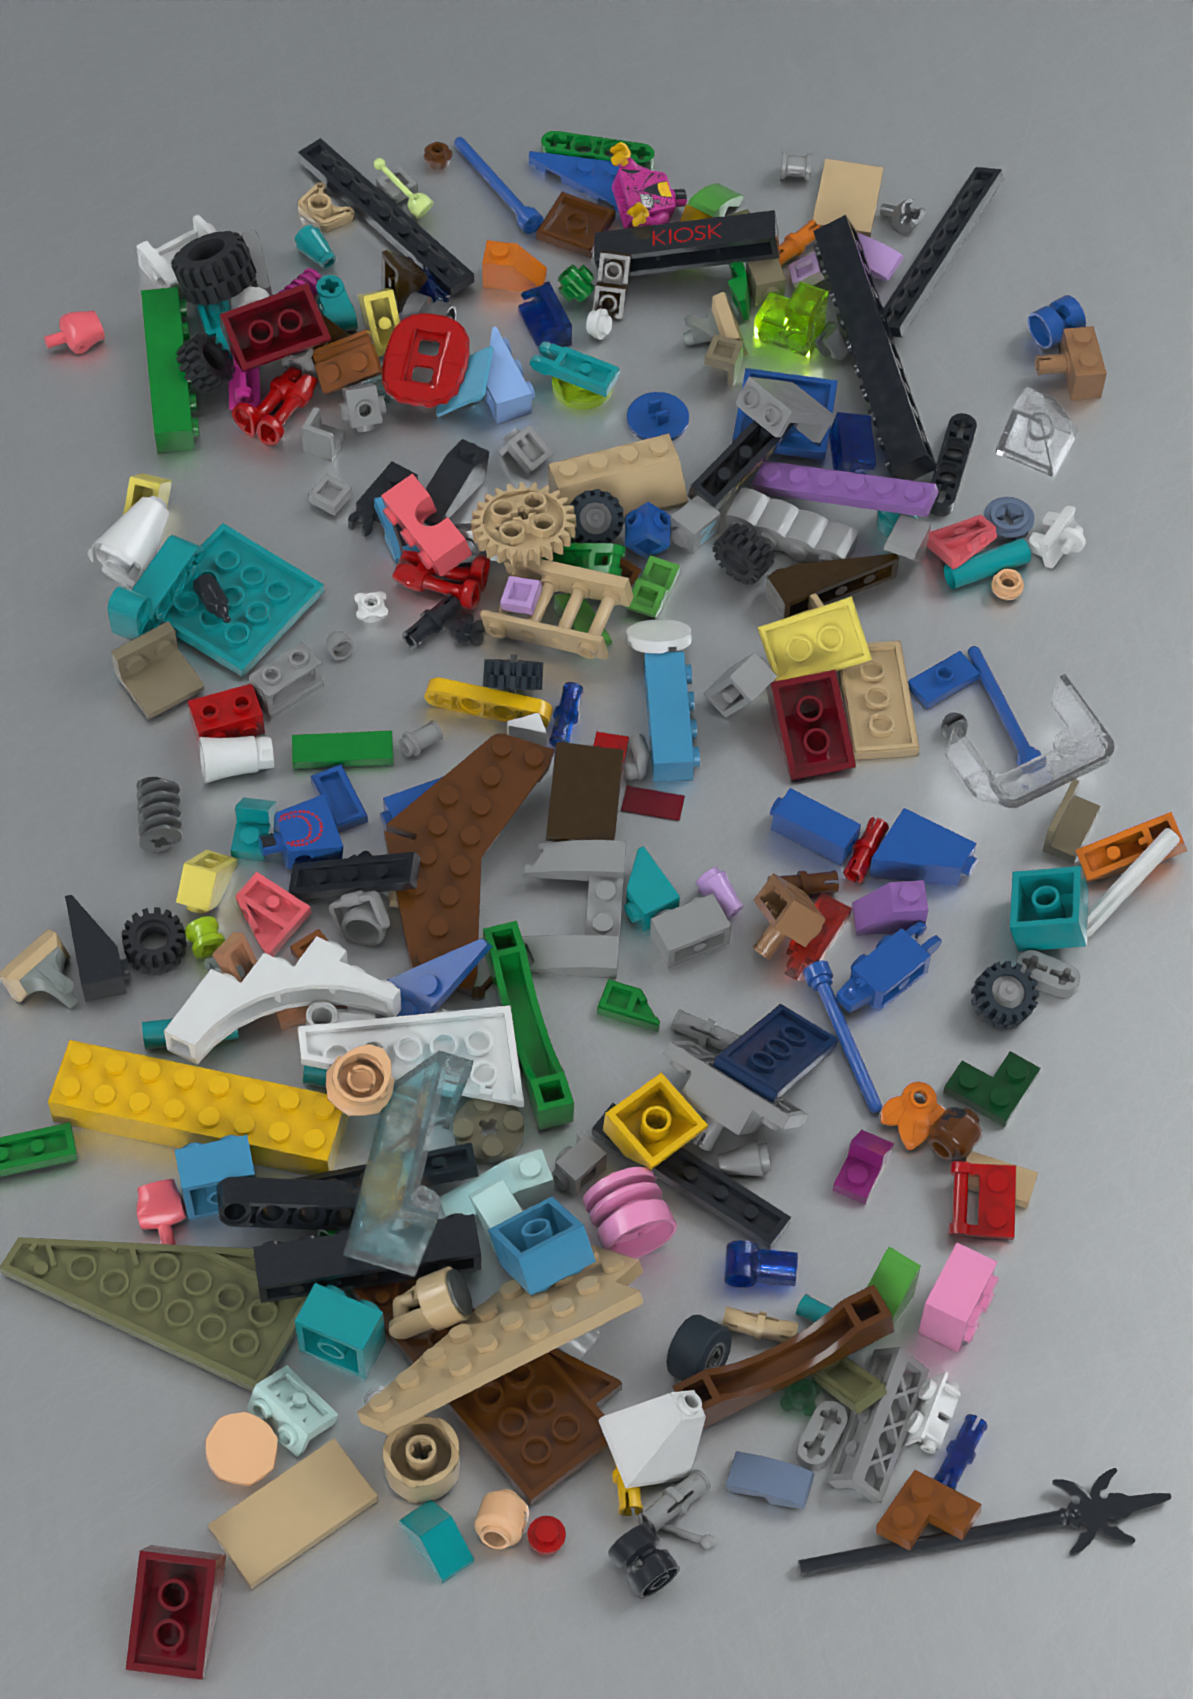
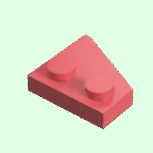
[927,515,997,569]

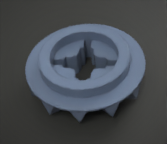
[984,497,1035,541]

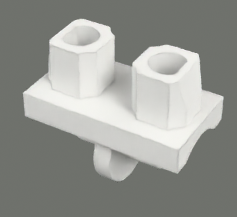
[1028,505,1086,569]

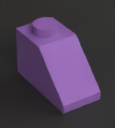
[852,880,928,935]

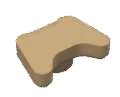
[297,182,355,233]

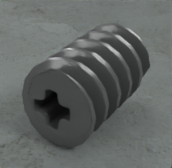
[136,777,182,853]

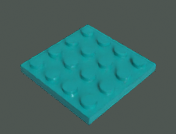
[159,523,325,678]

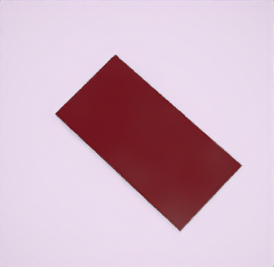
[621,785,685,821]

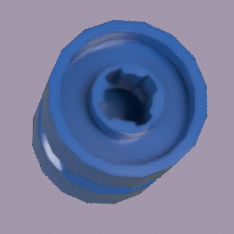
[1027,295,1086,349]

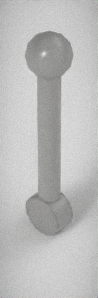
[639,1520,716,1549]

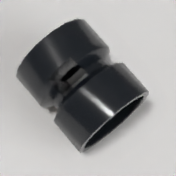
[608,1523,680,1599]

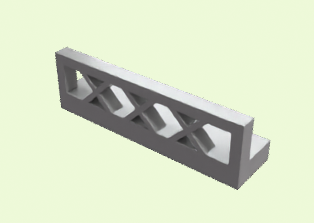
[826,1347,929,1503]

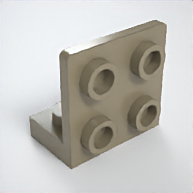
[111,621,205,719]

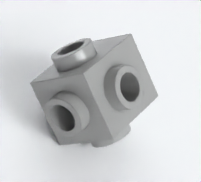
[339,383,386,432]

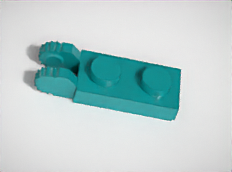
[529,342,620,397]

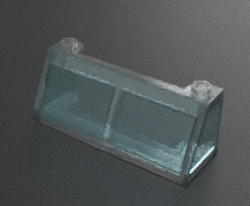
[343,1050,474,1277]

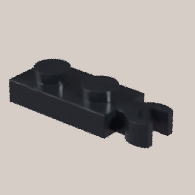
[348,461,418,537]

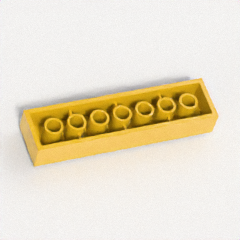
[48,1040,349,1176]

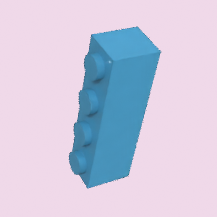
[644,651,700,782]

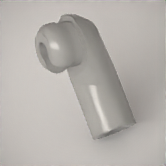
[624,734,650,781]

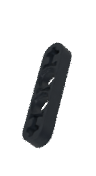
[930,413,977,516]

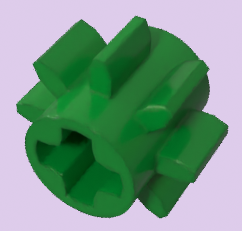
[557,264,595,302]

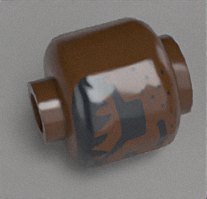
[929,1107,982,1160]

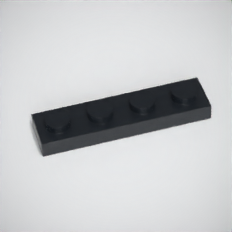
[288,852,421,900]

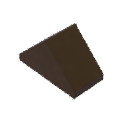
[381,250,429,314]

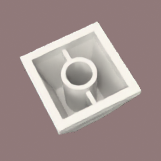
[598,1390,706,1488]

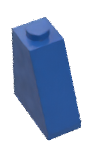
[869,808,978,886]

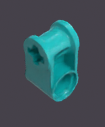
[316,275,358,332]

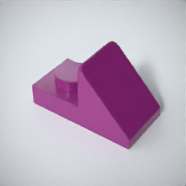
[832,1129,894,1205]

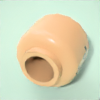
[474,1489,529,1549]

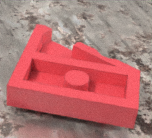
[235,872,312,957]

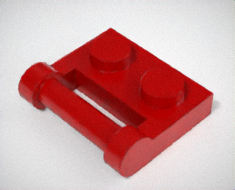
[948,1161,1016,1240]

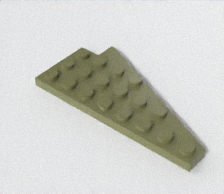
[0,1237,308,1392]

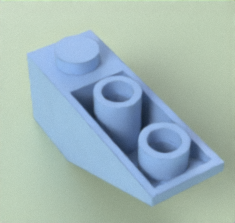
[485,327,535,424]

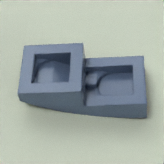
[725,1451,815,1509]

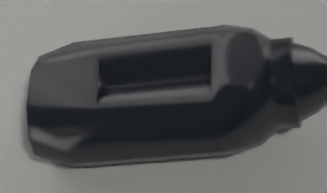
[193,574,231,623]

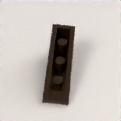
[765,553,899,620]

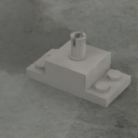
[663,1041,808,1152]

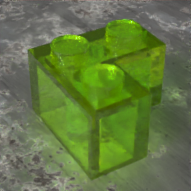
[754,281,829,358]

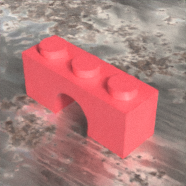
[381,473,472,577]

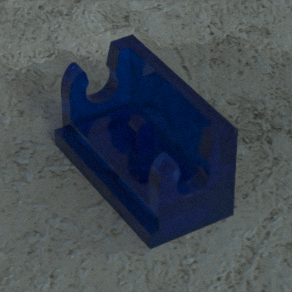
[518,281,572,351]
[829,412,877,474]

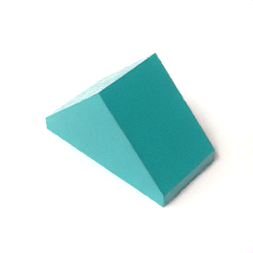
[399,1500,474,1583]

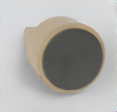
[388,1267,473,1339]

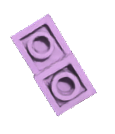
[858,233,904,281]

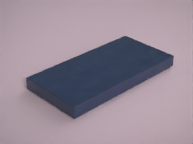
[713,1004,839,1103]

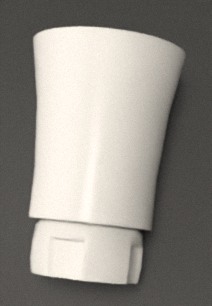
[199,736,274,784]

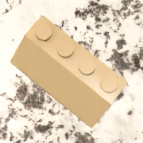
[548,434,688,517]

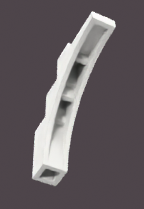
[164,936,401,1065]

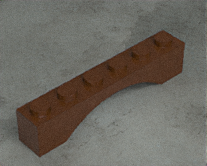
[672,1284,895,1429]

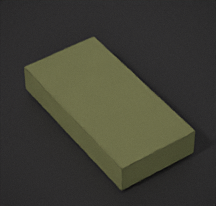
[812,1356,887,1414]

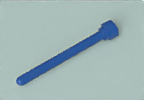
[454,137,544,234]
[968,646,1046,777]
[802,961,882,1113]

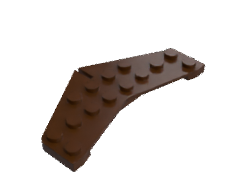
[384,734,555,995]

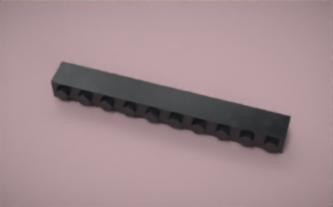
[813,215,938,481]

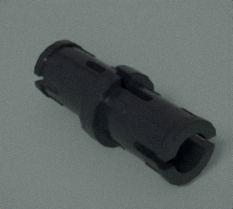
[402,594,462,649]

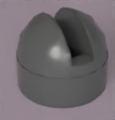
[941,712,968,742]

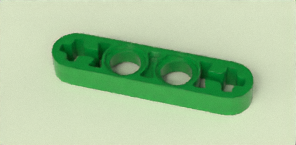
[541,131,655,170]

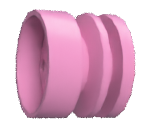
[583,1166,677,1258]

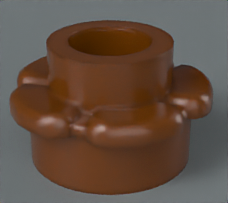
[423,142,453,170]

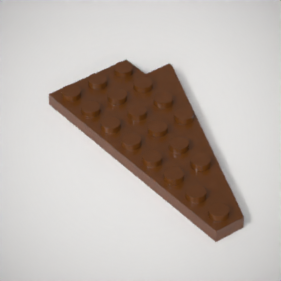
[349,1280,623,1506]

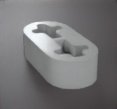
[1016,950,1080,999]
[796,1401,848,1471]

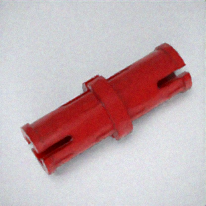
[843,817,889,883]

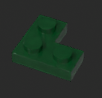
[943,1051,1041,1127]

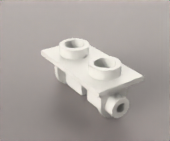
[903,1372,961,1454]

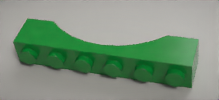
[483,921,574,1130]

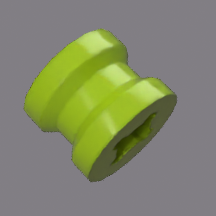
[184,916,225,959]

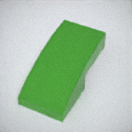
[688,183,744,217]
[625,555,681,619]

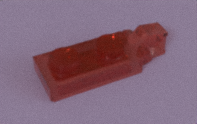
[785,893,852,980]

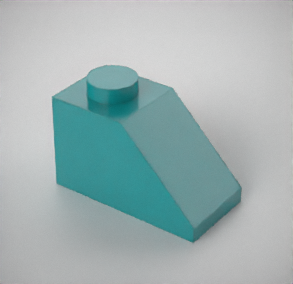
[624,846,680,932]

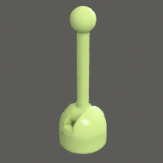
[374,158,434,220]

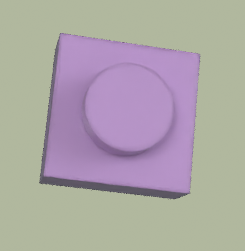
[788,252,824,292]
[500,576,542,615]

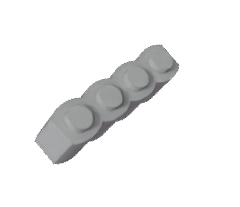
[725,488,859,562]

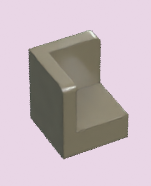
[704,334,744,387]

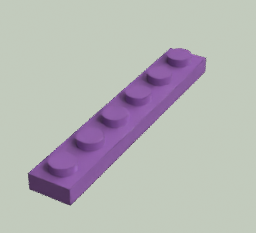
[752,461,939,517]

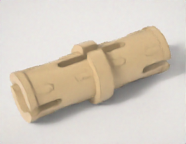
[722,1306,799,1343]

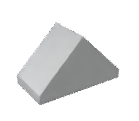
[884,514,931,562]

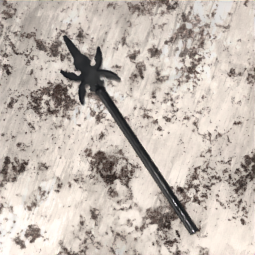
[798,1468,1171,1575]

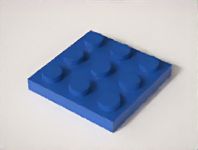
[732,368,838,461]

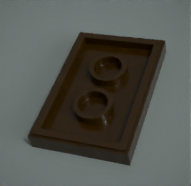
[545,742,624,842]

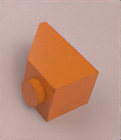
[482,240,547,294]

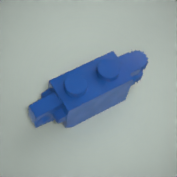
[836,921,942,1013]

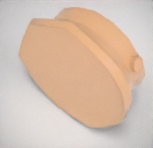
[326,1044,395,1116]
[205,1412,278,1486]

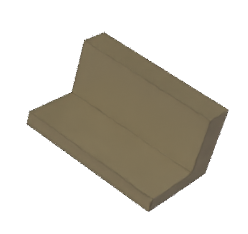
[1042,778,1101,864]

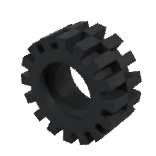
[176,333,235,394]
[712,523,775,585]
[121,907,187,975]

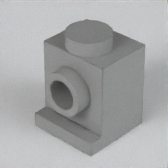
[551,1130,607,1197]

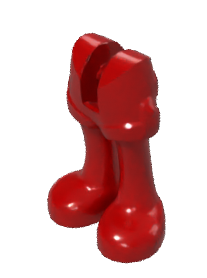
[232,366,318,445]
[392,550,490,610]

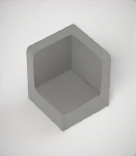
[301,407,345,462]

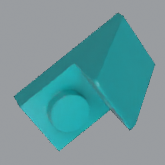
[230,797,277,862]

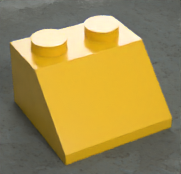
[603,1072,708,1170]

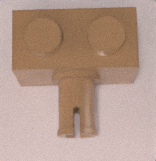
[1035,326,1107,401]
[753,873,826,960]

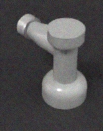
[282,347,319,382]

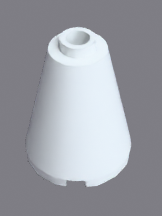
[87,496,169,587]

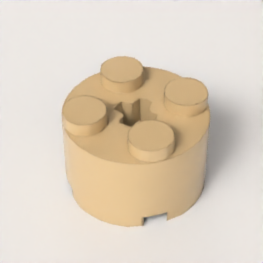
[383,1415,460,1504]

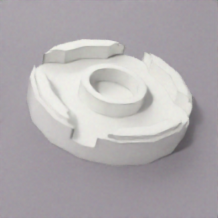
[626,619,692,654]

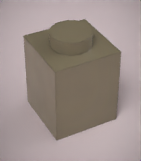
[746,258,786,306]

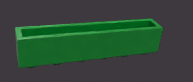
[141,287,200,454]

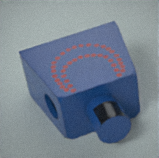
[258,794,344,870]

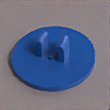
[627,392,689,441]

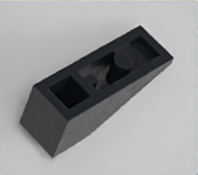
[424,439,490,526]
[65,895,131,1002]

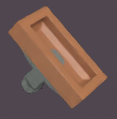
[204,932,257,983]

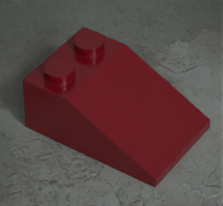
[766,669,856,781]
[125,1545,226,1680]

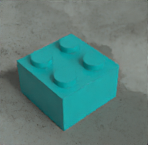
[1010,866,1089,952]
[295,1283,386,1380]

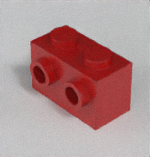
[187,683,265,743]

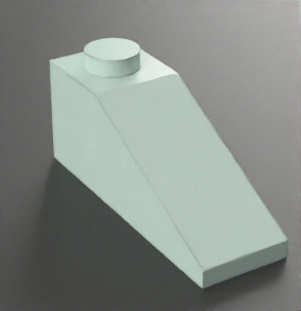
[439,1149,554,1223]

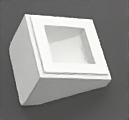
[507,713,547,747]

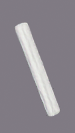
[1087,828,1180,937]

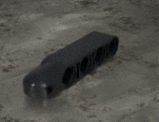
[216,1177,399,1231]

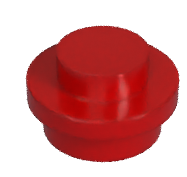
[527,1515,566,1554]

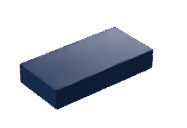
[310,764,368,833]

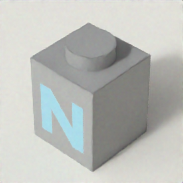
[670,495,721,554]

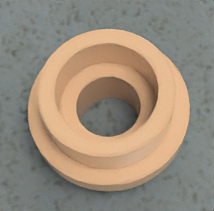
[991,569,1024,600]

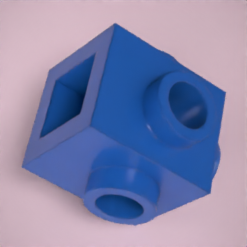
[625,501,671,560]

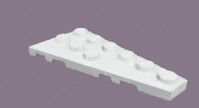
[298,1006,524,1107]

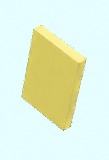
[757,597,872,682]

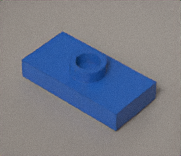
[908,651,980,709]

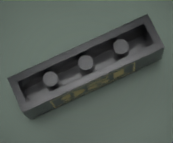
[687,420,798,510]

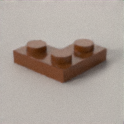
[876,1470,982,1551]

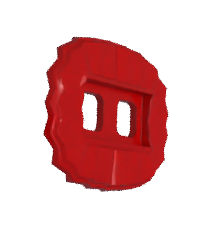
[381,313,470,408]

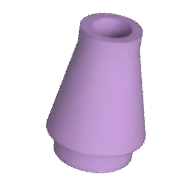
[696,867,744,919]

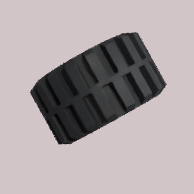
[171,231,257,305]

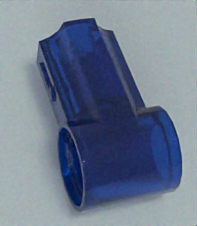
[724,1240,798,1288]

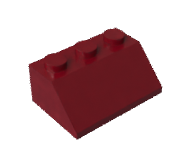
[220,283,331,372]

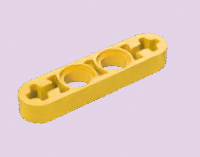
[424,677,553,728]

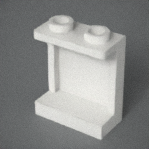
[136,215,216,299]

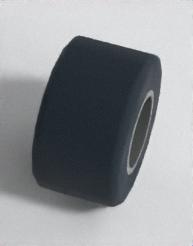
[666,1314,732,1381]

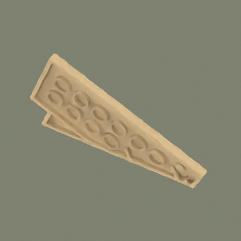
[357,1244,644,1434]

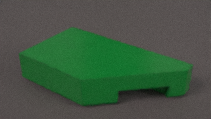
[597,979,660,1032]

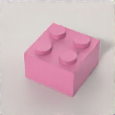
[918,1243,999,1352]

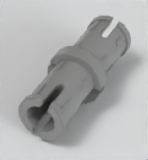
[671,1009,742,1050]
[639,1469,711,1533]

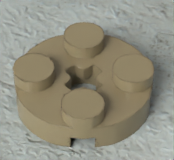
[453,1098,524,1165]

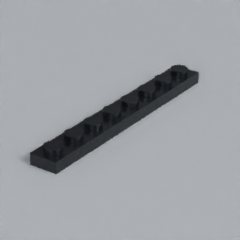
[297,138,474,297]
[883,167,1005,338]

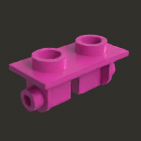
[229,358,260,410]

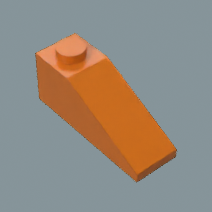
[1075,811,1188,882]

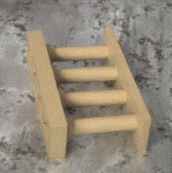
[480,559,634,660]

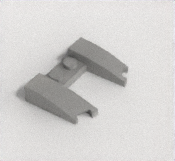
[522,840,626,979]

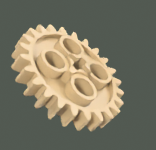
[471,482,576,567]

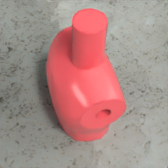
[44,310,105,354]
[137,1179,187,1245]

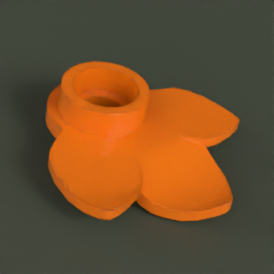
[880,1081,945,1151]

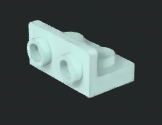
[247,1365,339,1457]

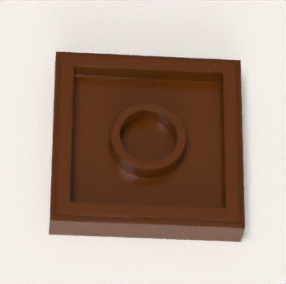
[536,192,616,259]

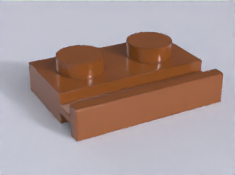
[313,329,382,395]

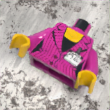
[610,142,687,229]

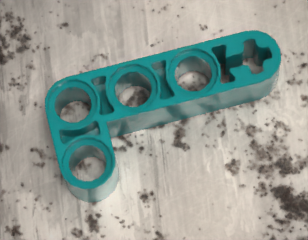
[107,535,204,641]

